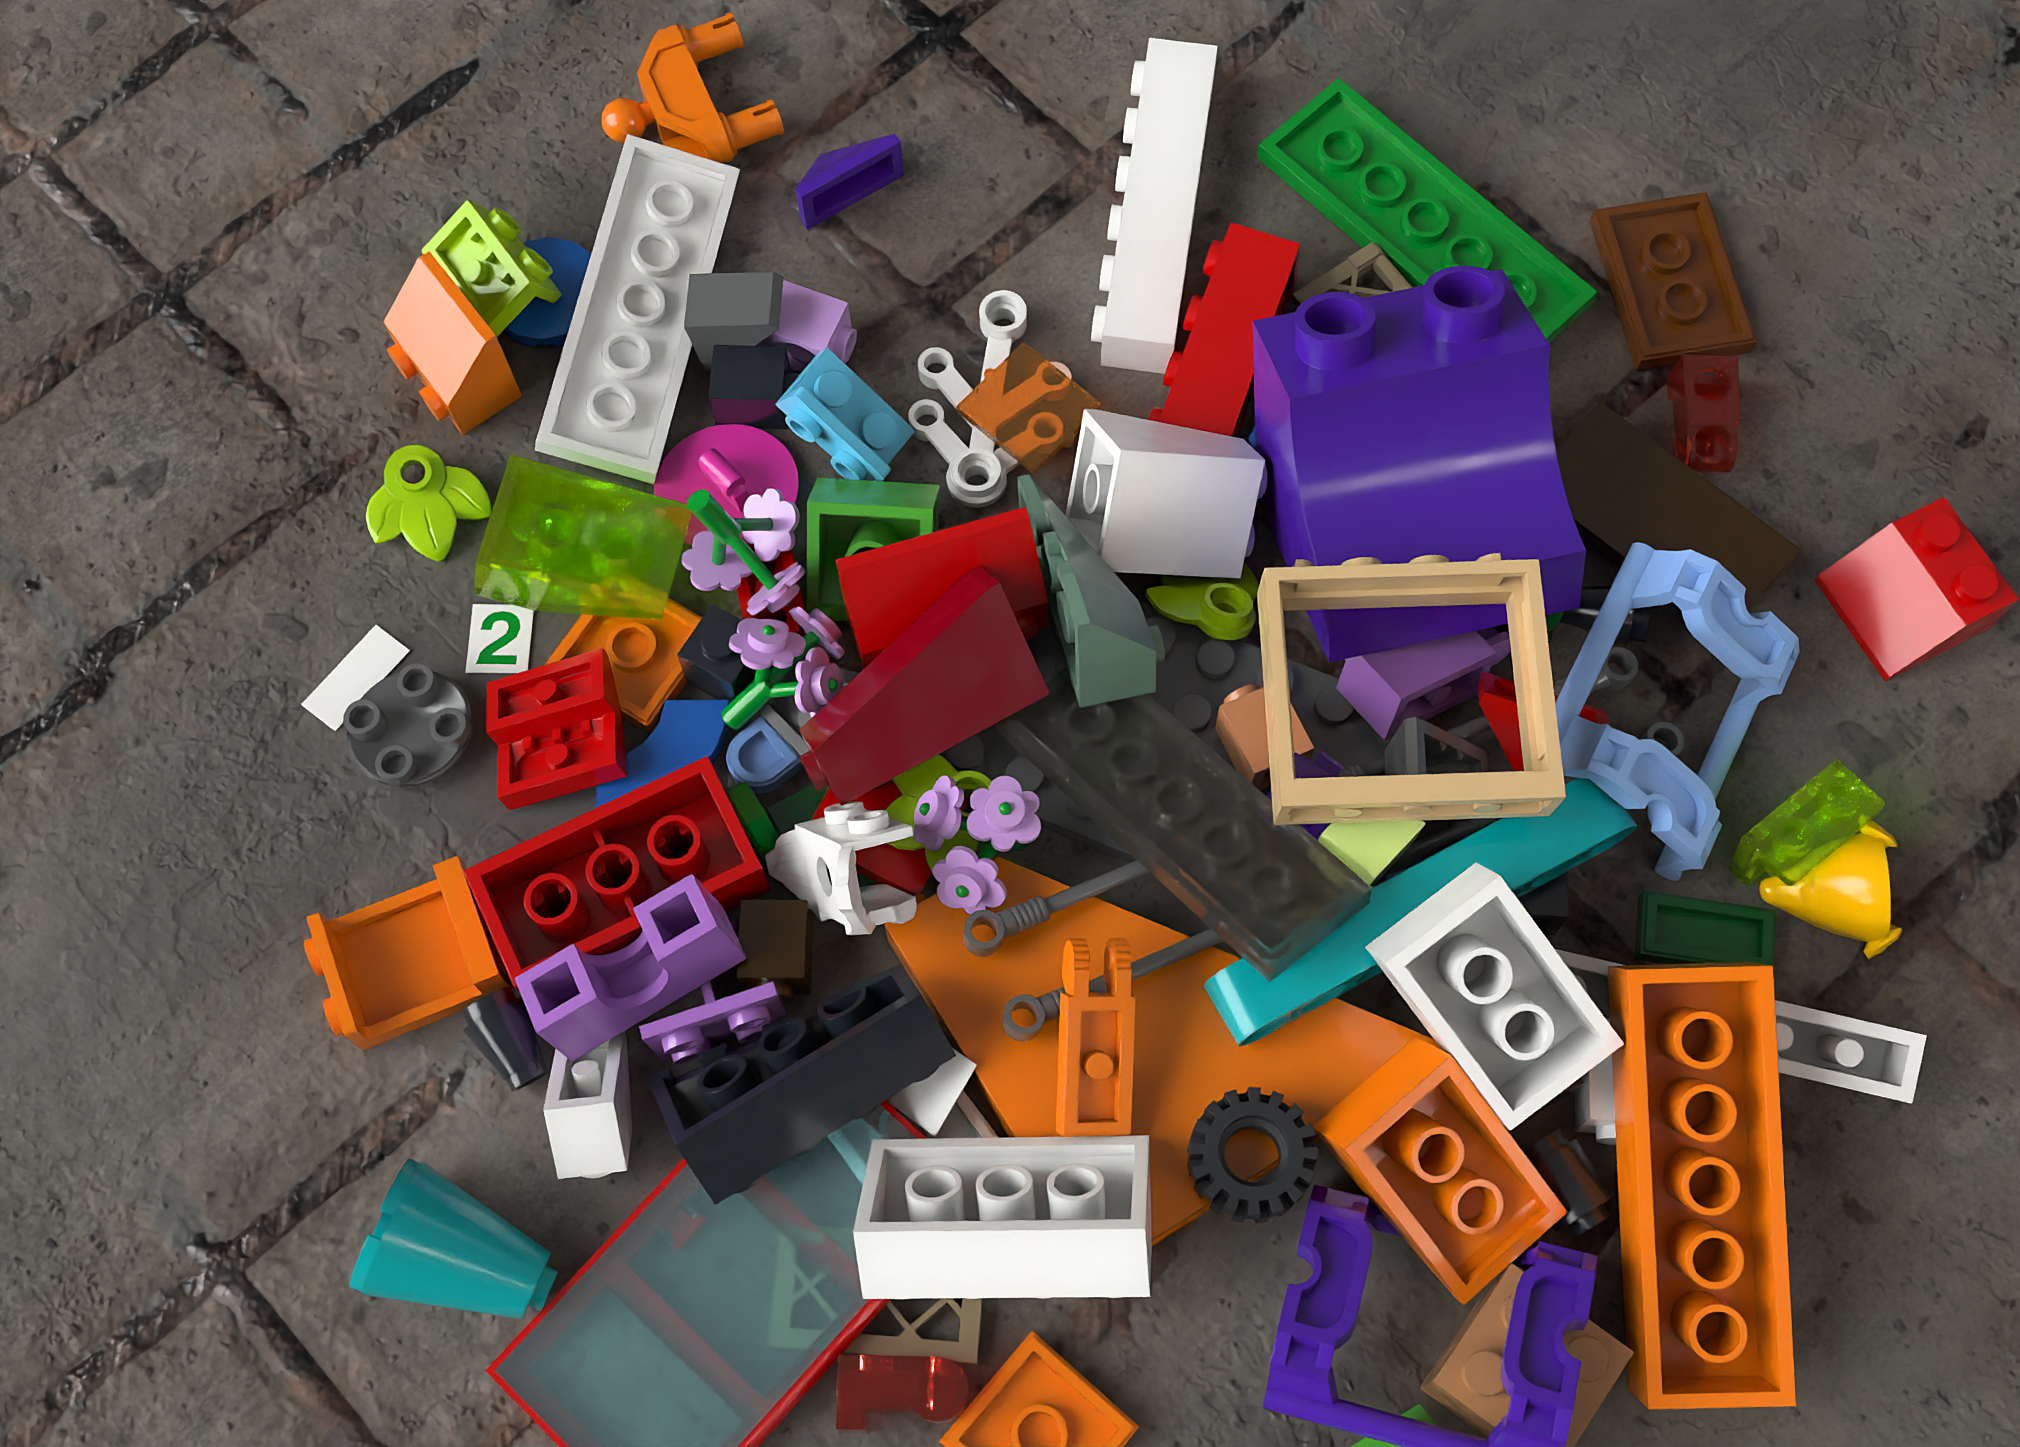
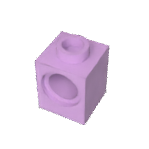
[761,280,857,372]

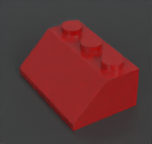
[836,507,1048,669]

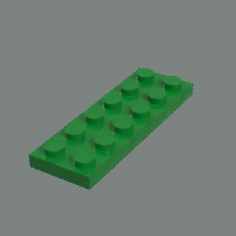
[1257,77,1598,343]

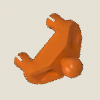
[601,12,785,164]

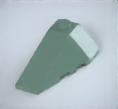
[1017,474,1165,708]

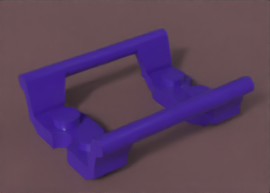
[1263,1184,1597,1447]

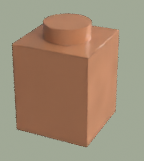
[1215,683,1314,795]

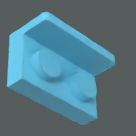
[775,347,915,481]

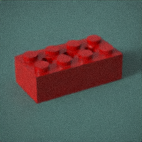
[463,756,771,993]

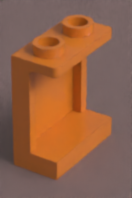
[304,855,513,1050]

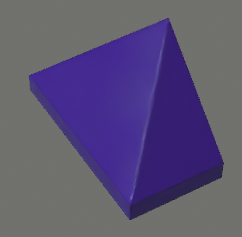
[795,133,904,230]

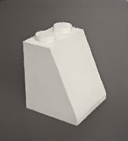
[1065,409,1267,579]

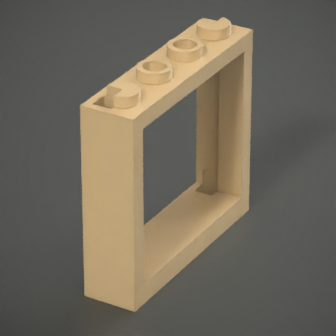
[1257,553,1566,825]

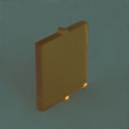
[956,341,1102,475]

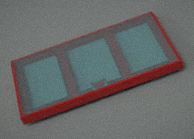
[485,1100,927,1447]

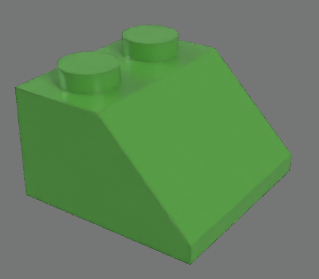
[806,477,940,621]

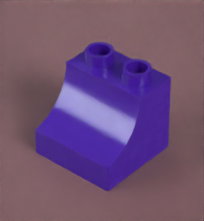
[1253,266,1586,662]

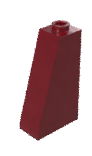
[799,565,1050,806]

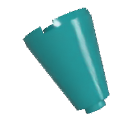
[349,1158,558,1319]

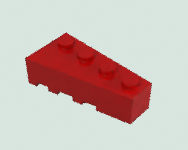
[1148,222,1300,438]

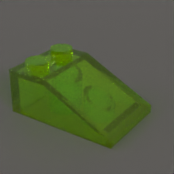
[474,454,692,620]

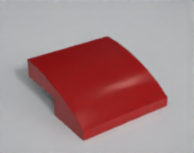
[486,648,627,811]

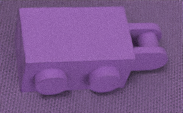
[1336,627,1511,740]

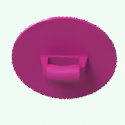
[654,424,799,546]

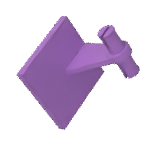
[639,919,788,1065]

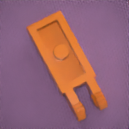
[1056,938,1136,1137]

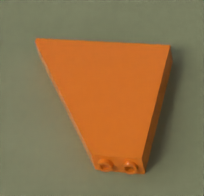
[884,857,1442,1247]

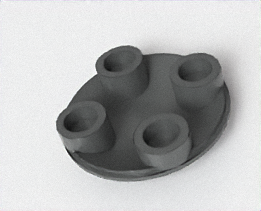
[343,663,473,787]

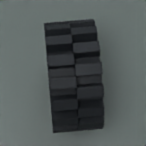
[1187,1087,1318,1224]

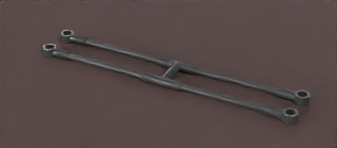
[962,647,1684,1042]

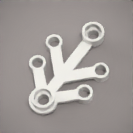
[908,290,1072,508]

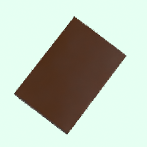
[1589,192,1757,371]

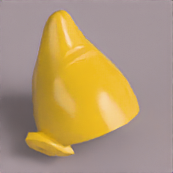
[1759,816,1902,959]

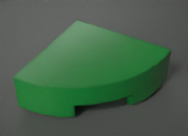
[727,781,779,866]

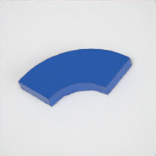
[595,700,729,808]

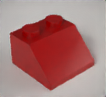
[1814,497,2019,682]

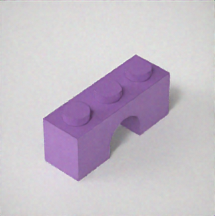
[514,874,747,1061]

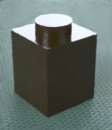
[737,900,814,1003]

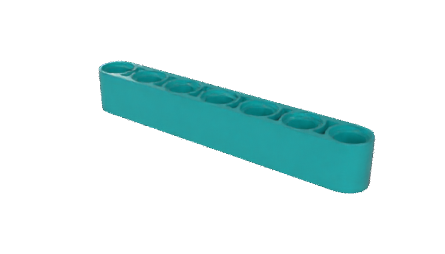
[1203,778,1637,1047]

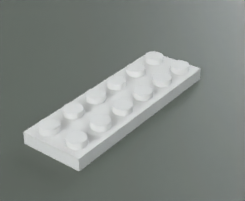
[535,134,740,484]

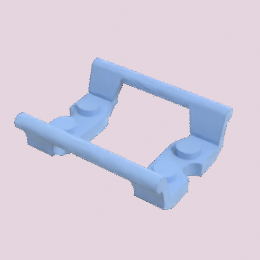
[1555,543,1800,881]

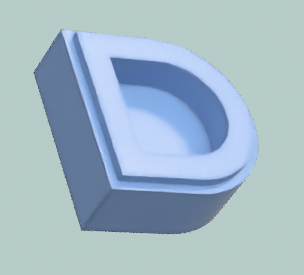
[726,716,804,794]

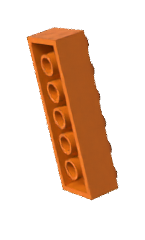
[1608,962,1796,1410]

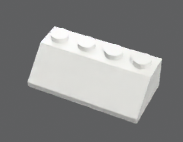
[853,1135,1152,1300]

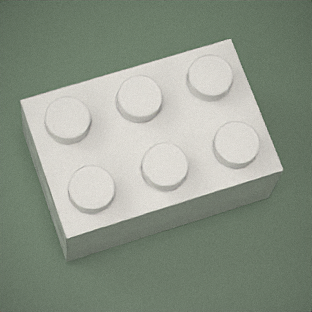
[1365,863,1624,1131]

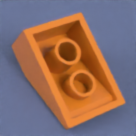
[1312,1037,1567,1305]

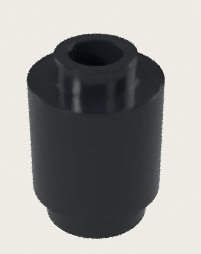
[1523,1128,1614,1238]

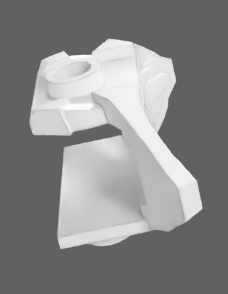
[765,801,917,935]

